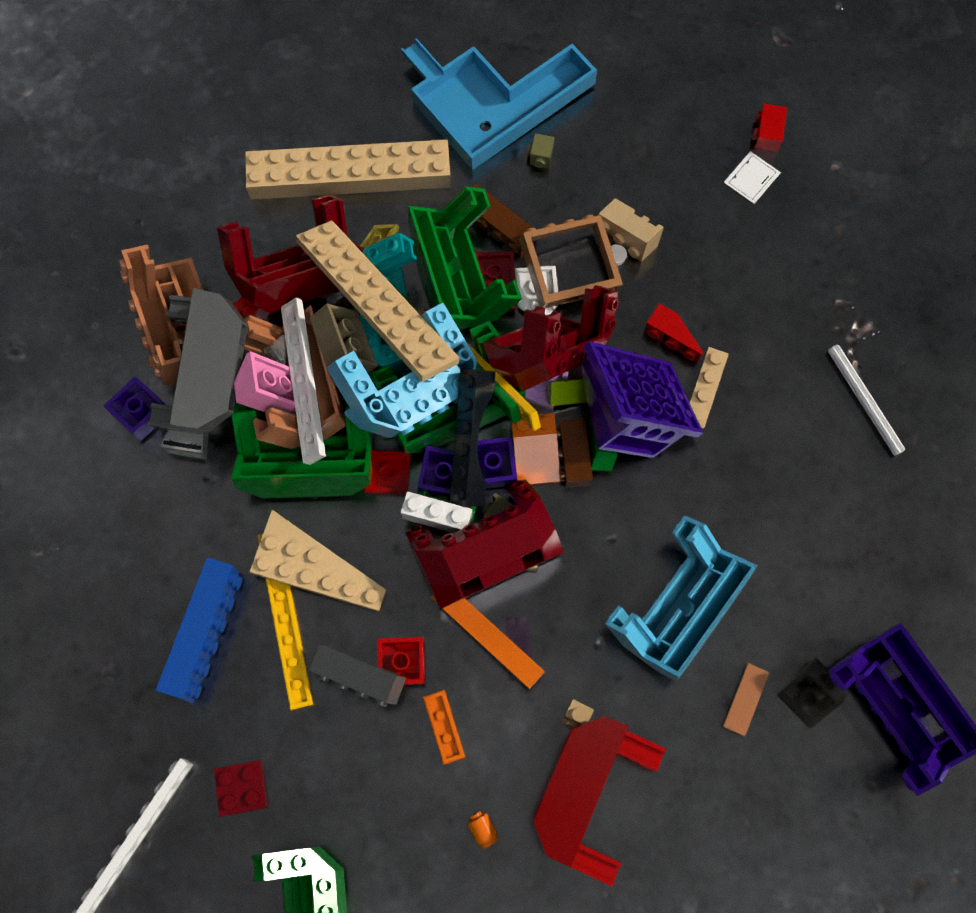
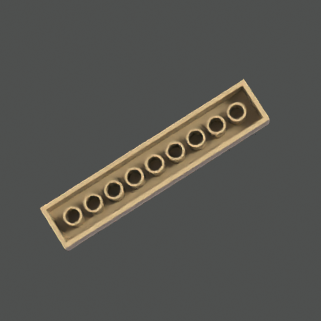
[246,140,451,200]

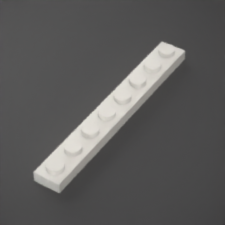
[281,298,326,465]
[72,758,193,913]

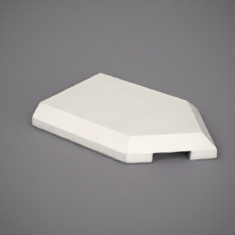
[514,266,558,315]

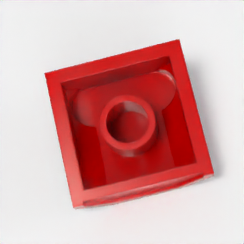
[377,637,425,685]

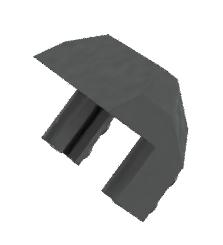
[147,288,248,434]

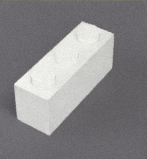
[401,491,472,533]

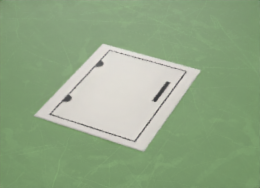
[724,151,781,204]

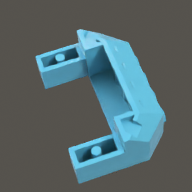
[326,303,477,438]

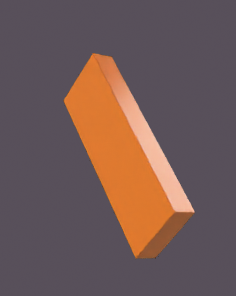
[423,690,465,765]

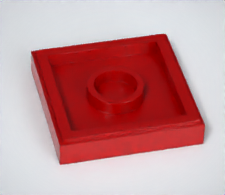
[364,450,411,495]

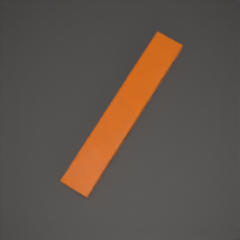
[430,595,545,689]

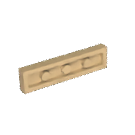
[690,347,729,431]

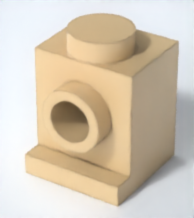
[561,699,594,729]

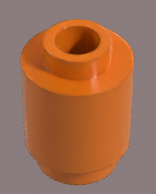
[466,810,499,849]

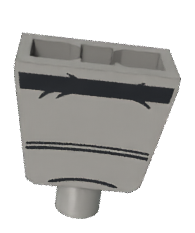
[161,430,209,459]

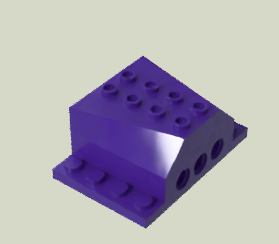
[582,341,703,458]

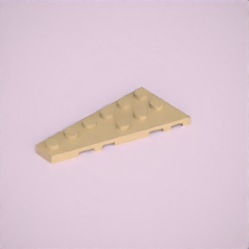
[250,510,386,612]

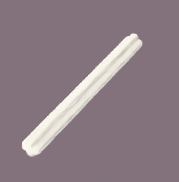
[828,345,905,456]

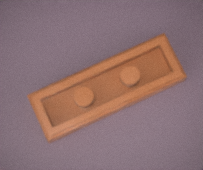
[722,663,770,737]

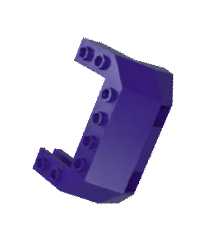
[829,623,976,796]

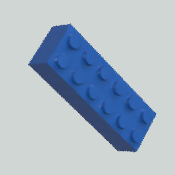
[155,557,243,703]

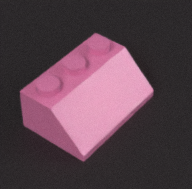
[234,351,296,414]

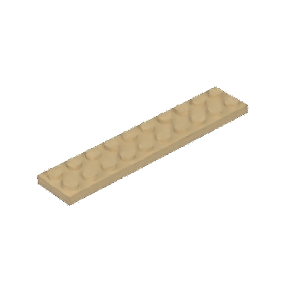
[296,220,460,382]

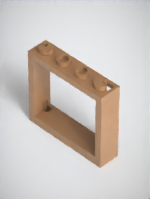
[519,215,623,309]

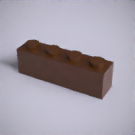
[472,183,537,257]

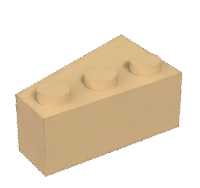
[598,198,664,262]

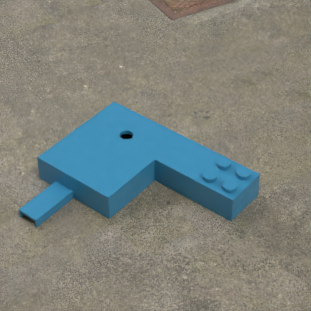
[401,38,597,171]

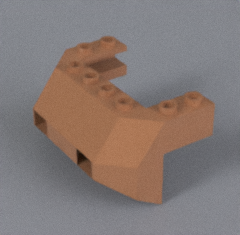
[119,244,203,386]
[244,305,346,449]

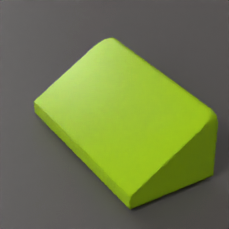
[547,379,587,406]

